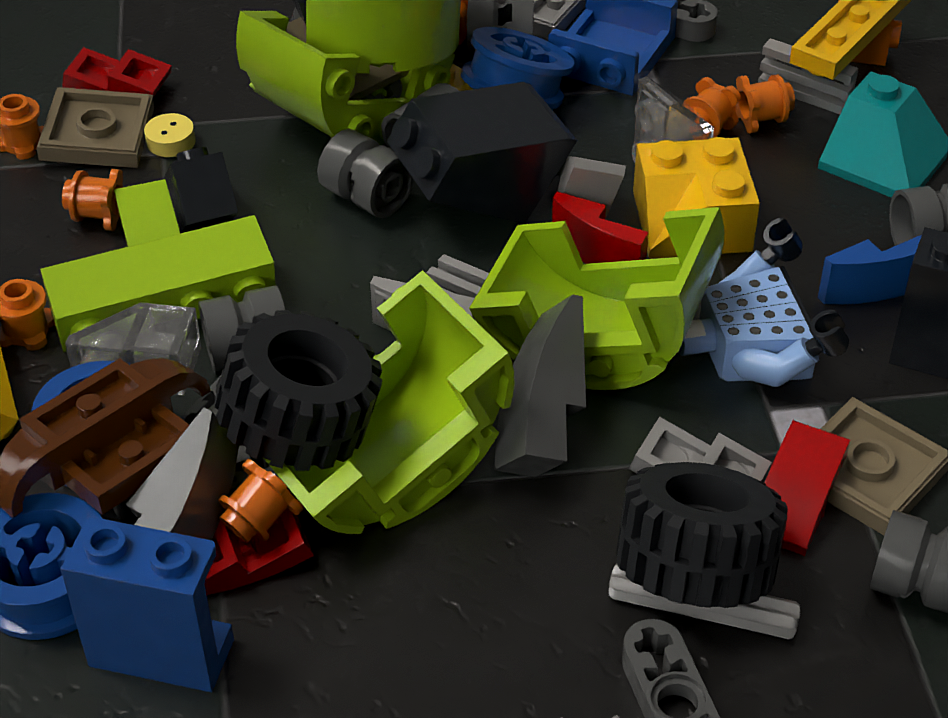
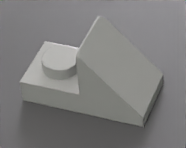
[556,156,626,220]

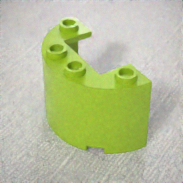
[306,0,461,74]
[236,11,455,145]
[469,207,724,390]
[263,270,515,534]

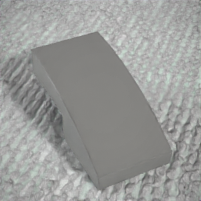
[629,417,772,481]

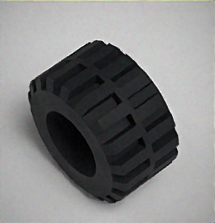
[214,310,382,471]
[616,462,788,608]

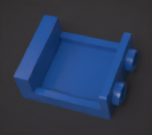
[548,0,678,96]
[61,517,234,693]

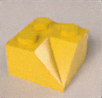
[633,137,760,258]

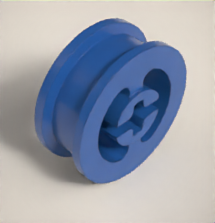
[461,27,575,110]
[0,493,102,640]

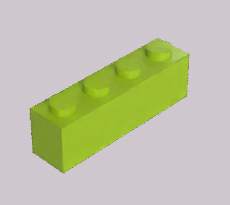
[40,215,276,352]

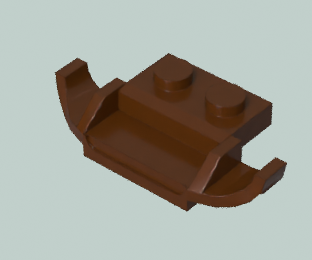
[0,358,211,518]

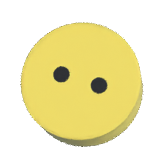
[144,113,196,157]

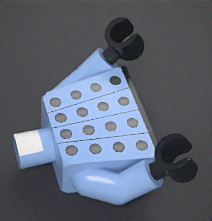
[679,218,849,387]

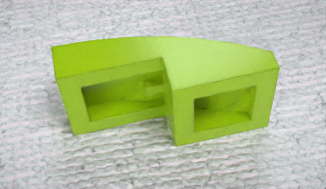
[114,179,180,247]

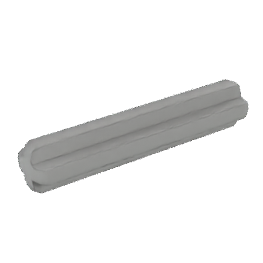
[609,563,800,639]

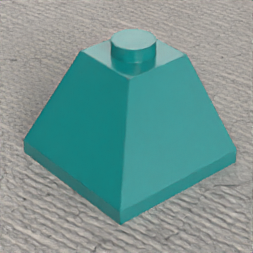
[818,72,948,198]

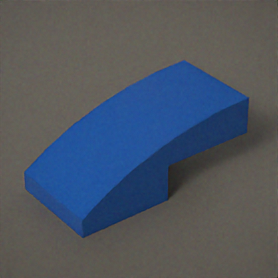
[818,235,922,304]

